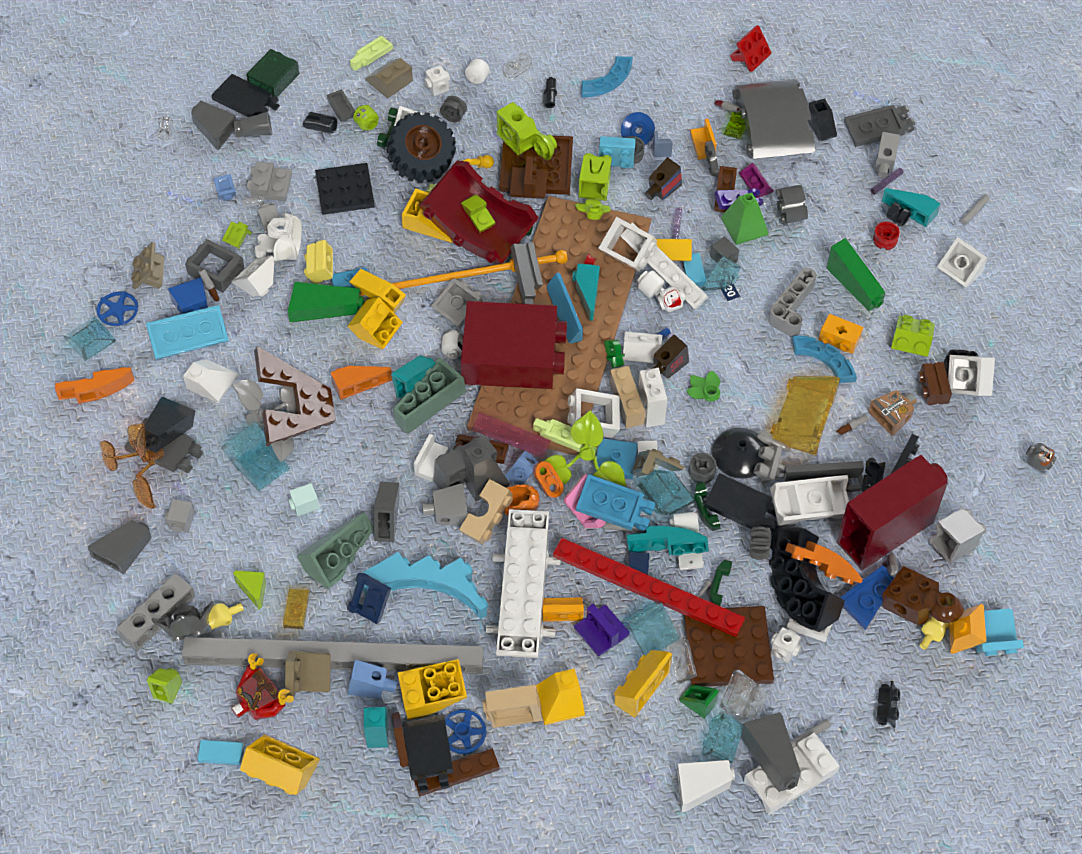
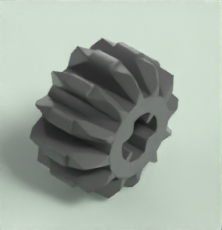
[750,526,771,560]

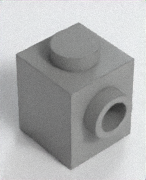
[165,500,195,533]

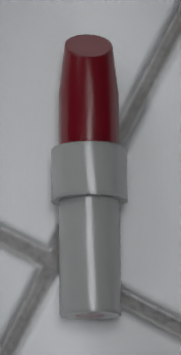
[714,100,740,113]

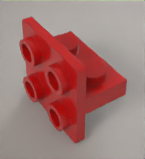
[730,25,772,72]

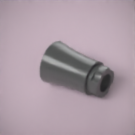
[234,111,272,138]

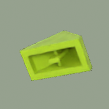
[233,570,266,609]

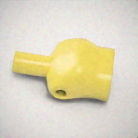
[208,603,244,630]
[919,615,950,650]

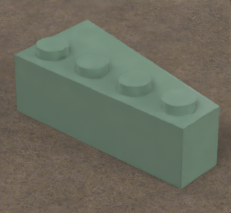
[393,357,466,434]

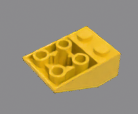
[402,188,453,243]
[398,659,467,720]

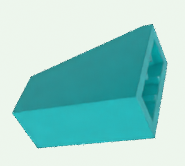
[391,355,436,399]
[364,707,389,748]

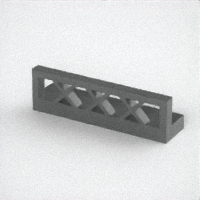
[784,461,864,492]

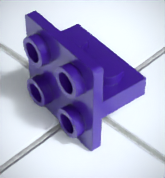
[574,604,630,656]

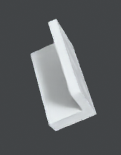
[623,331,662,363]
[414,434,449,482]

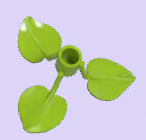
[540,411,627,487]

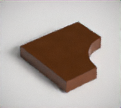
[391,712,409,768]

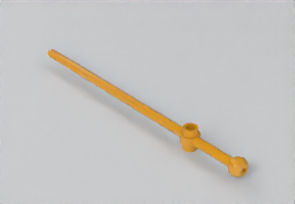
[360,250,568,296]

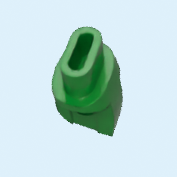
[604,339,625,368]

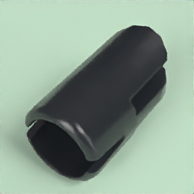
[303,112,337,134]

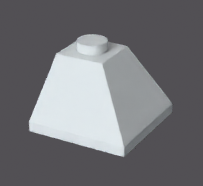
[232,255,274,297]
[183,359,239,403]

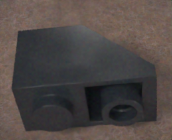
[809,98,837,141]

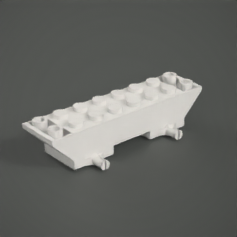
[486,509,561,658]

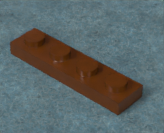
[413,748,500,797]

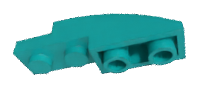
[627,526,709,556]

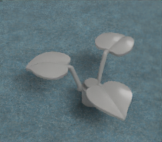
[231,380,297,462]

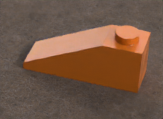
[330,366,392,400]

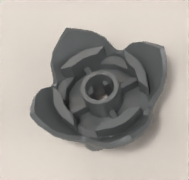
[151,601,214,642]

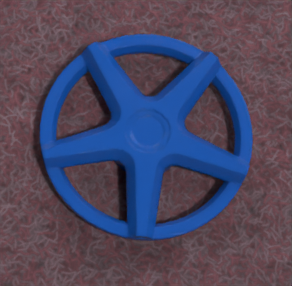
[97,291,138,326]
[445,710,487,754]

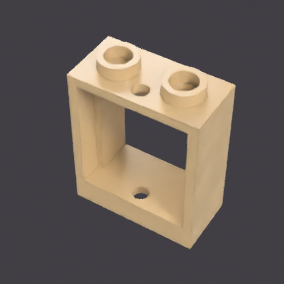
[482,684,543,728]

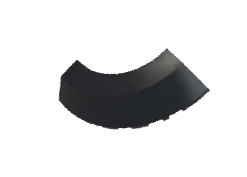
[769,524,845,632]

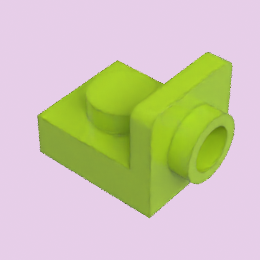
[222,221,252,249]

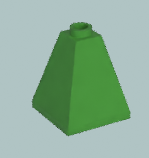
[721,193,769,245]

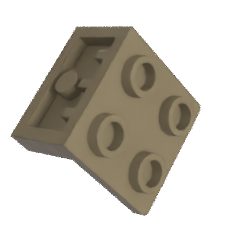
[631,449,685,476]
[285,651,331,698]

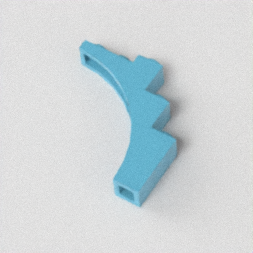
[362,552,488,620]

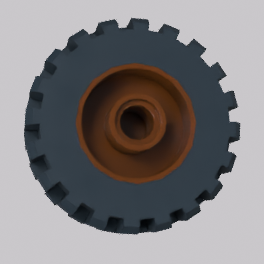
[386,112,456,183]

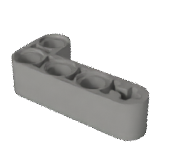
[769,268,816,337]

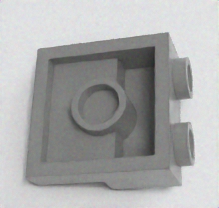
[247,162,292,201]
[431,278,484,329]

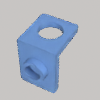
[505,451,539,485]

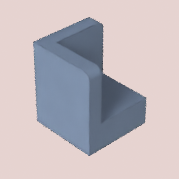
[653,131,673,157]

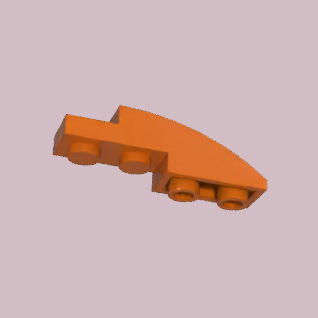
[55,367,134,404]
[785,541,863,585]

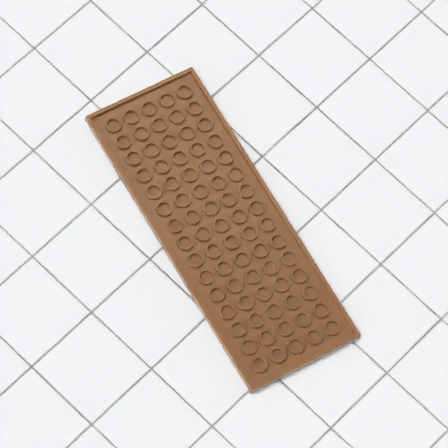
[467,196,652,456]

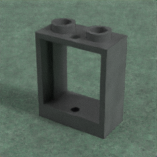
[185,239,244,293]

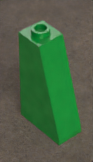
[826,238,885,311]
[288,282,364,322]

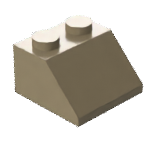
[365,58,413,99]

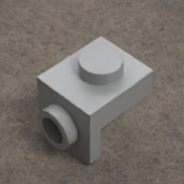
[257,203,280,231]

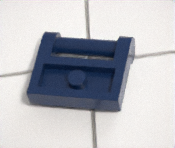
[347,573,391,624]

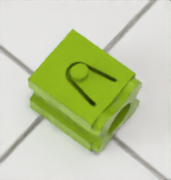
[579,153,612,201]

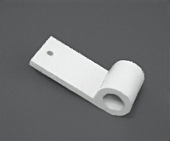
[670,512,704,570]

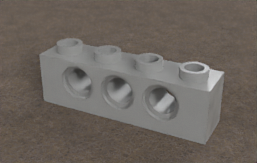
[116,573,195,652]

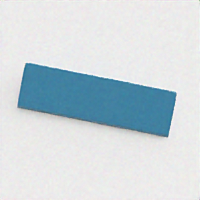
[547,273,583,344]

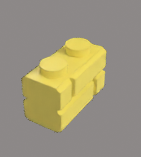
[304,240,333,284]

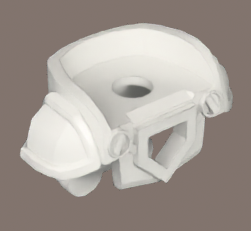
[255,213,302,262]

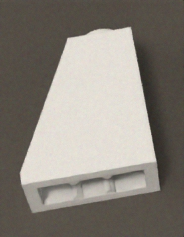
[677,760,735,812]

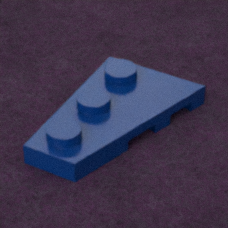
[840,565,894,630]

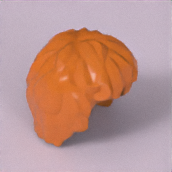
[504,484,540,515]

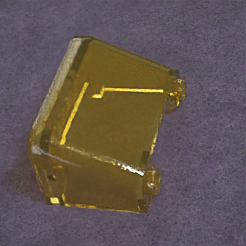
[770,376,840,456]

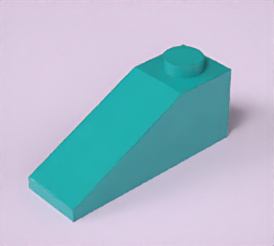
[882,188,941,227]
[572,264,600,321]

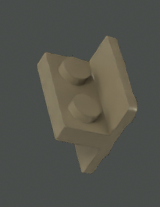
[131,242,164,289]

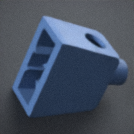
[348,660,397,699]

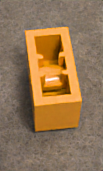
[818,314,864,354]

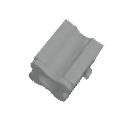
[929,508,986,563]

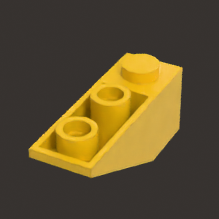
[349,269,406,313]

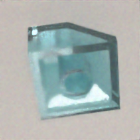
[64,316,116,361]

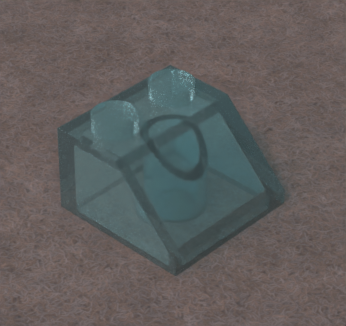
[638,470,695,515]

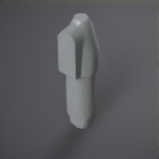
[757,431,791,452]
[888,553,899,578]

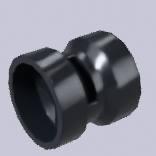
[886,202,912,226]

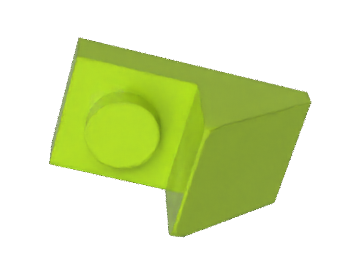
[461,194,495,233]

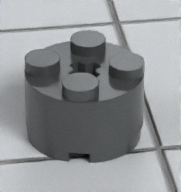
[776,185,808,224]

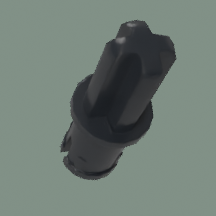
[544,77,557,108]

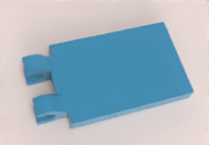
[575,474,656,532]

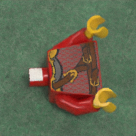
[231,653,294,720]

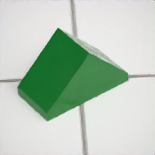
[678,684,719,719]

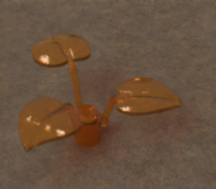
[99,423,164,509]

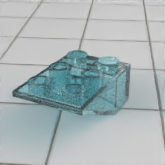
[221,422,290,491]

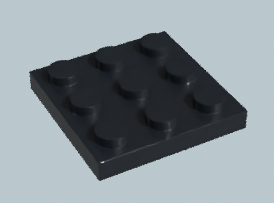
[315,163,375,215]

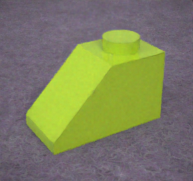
[147,668,182,704]

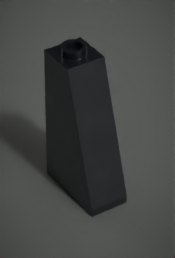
[139,397,196,453]

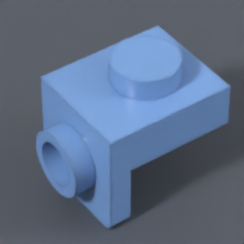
[213,174,236,201]

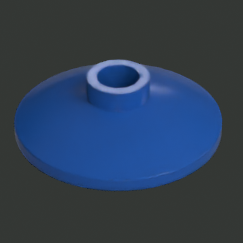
[621,112,655,146]

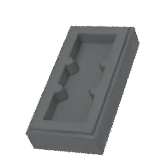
[326,89,355,122]

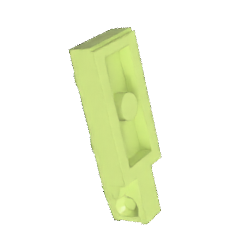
[350,36,393,71]
[533,418,583,452]

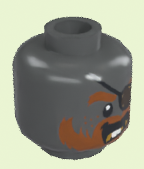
[1026,443,1057,471]

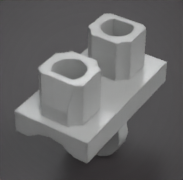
[753,446,785,483]

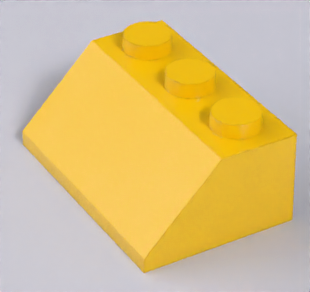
[614,650,672,718]
[240,734,320,795]

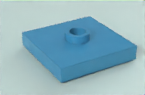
[594,439,638,479]

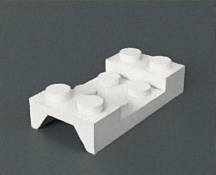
[770,475,849,525]
[744,733,840,815]

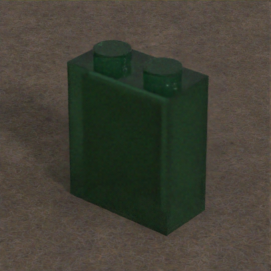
[246,49,300,97]

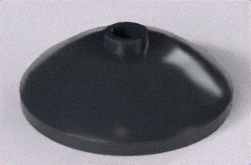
[712,428,769,479]

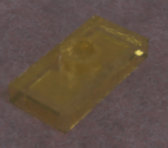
[283,589,310,629]

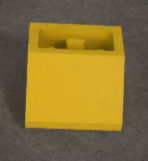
[347,297,403,349]

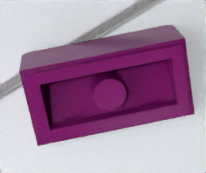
[739,162,774,198]

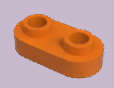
[533,461,564,498]

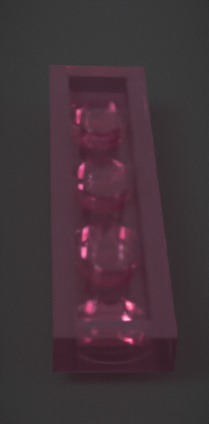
[472,412,551,458]

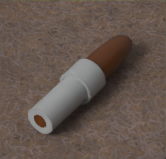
[198,268,220,302]
[836,414,869,435]

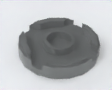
[705,141,719,176]

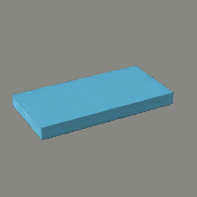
[146,305,229,360]

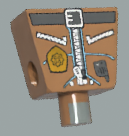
[868,390,917,436]

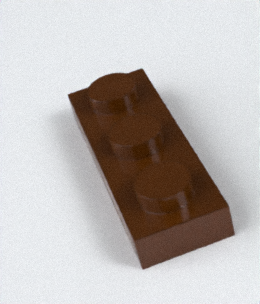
[714,166,737,212]

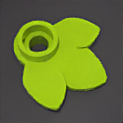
[575,199,611,220]

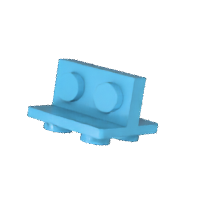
[599,136,635,168]

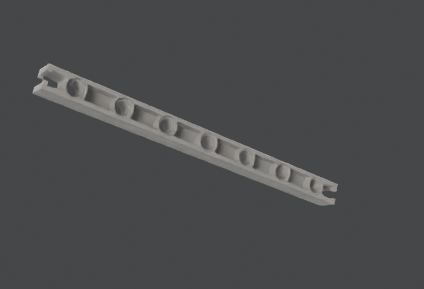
[182,637,484,674]

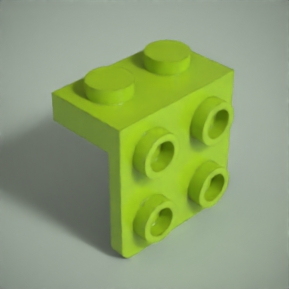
[891,315,935,357]

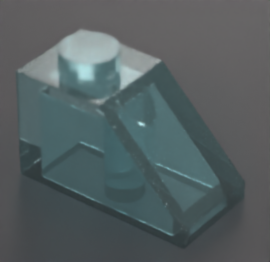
[701,256,741,291]

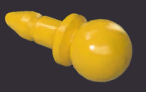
[462,155,494,169]

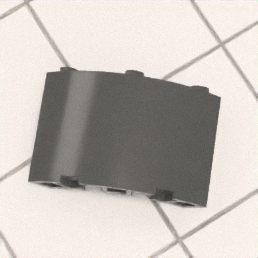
[732,79,815,159]

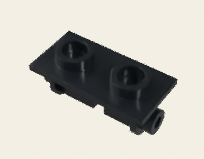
[861,458,886,493]
[876,681,900,728]

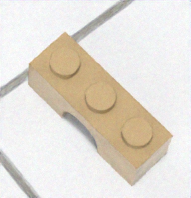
[610,366,645,428]
[459,479,513,545]

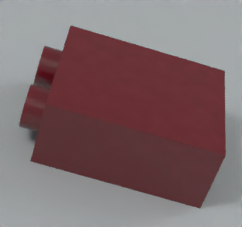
[461,301,567,389]
[836,455,948,571]

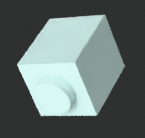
[288,483,320,516]

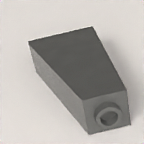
[465,442,510,502]
[741,712,801,792]

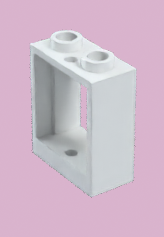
[598,217,657,272]
[638,368,667,427]
[567,388,620,438]

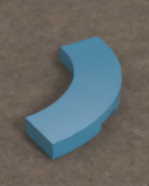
[581,56,633,98]
[792,336,857,383]

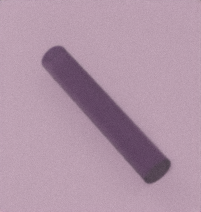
[870,168,904,195]
[671,208,682,239]

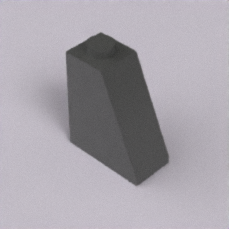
[191,100,236,150]
[374,482,400,542]
[88,520,152,574]

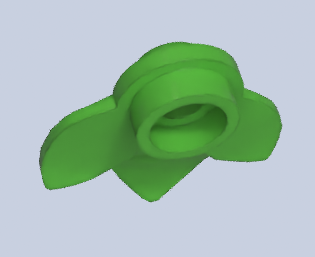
[687,371,721,402]

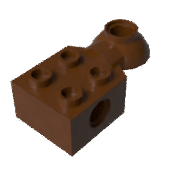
[882,566,964,626]

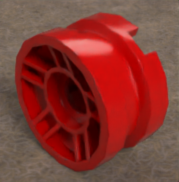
[873,221,900,250]

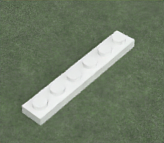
[620,222,708,310]

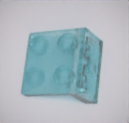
[621,603,680,655]

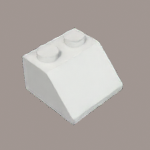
[948,355,995,396]

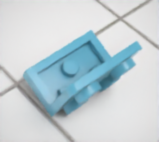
[976,609,1024,656]

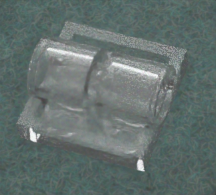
[720,670,768,724]

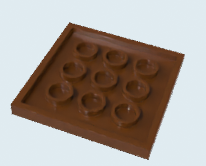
[499,135,573,195]
[684,606,774,687]

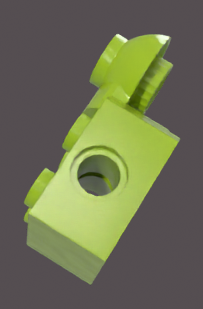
[496,102,557,160]

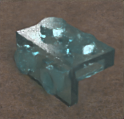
[701,713,743,763]

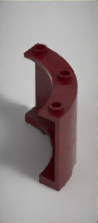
[419,160,539,264]

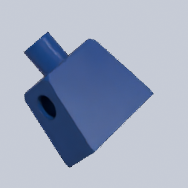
[168,277,208,314]

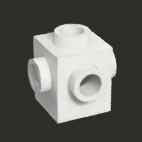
[424,65,450,96]
[770,627,802,663]

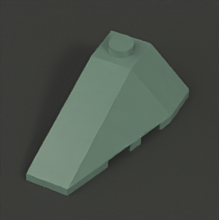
[297,512,374,589]

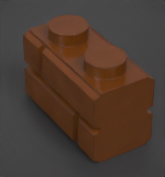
[917,362,952,405]

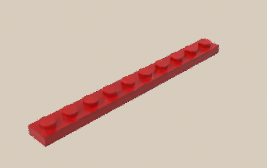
[553,538,745,638]

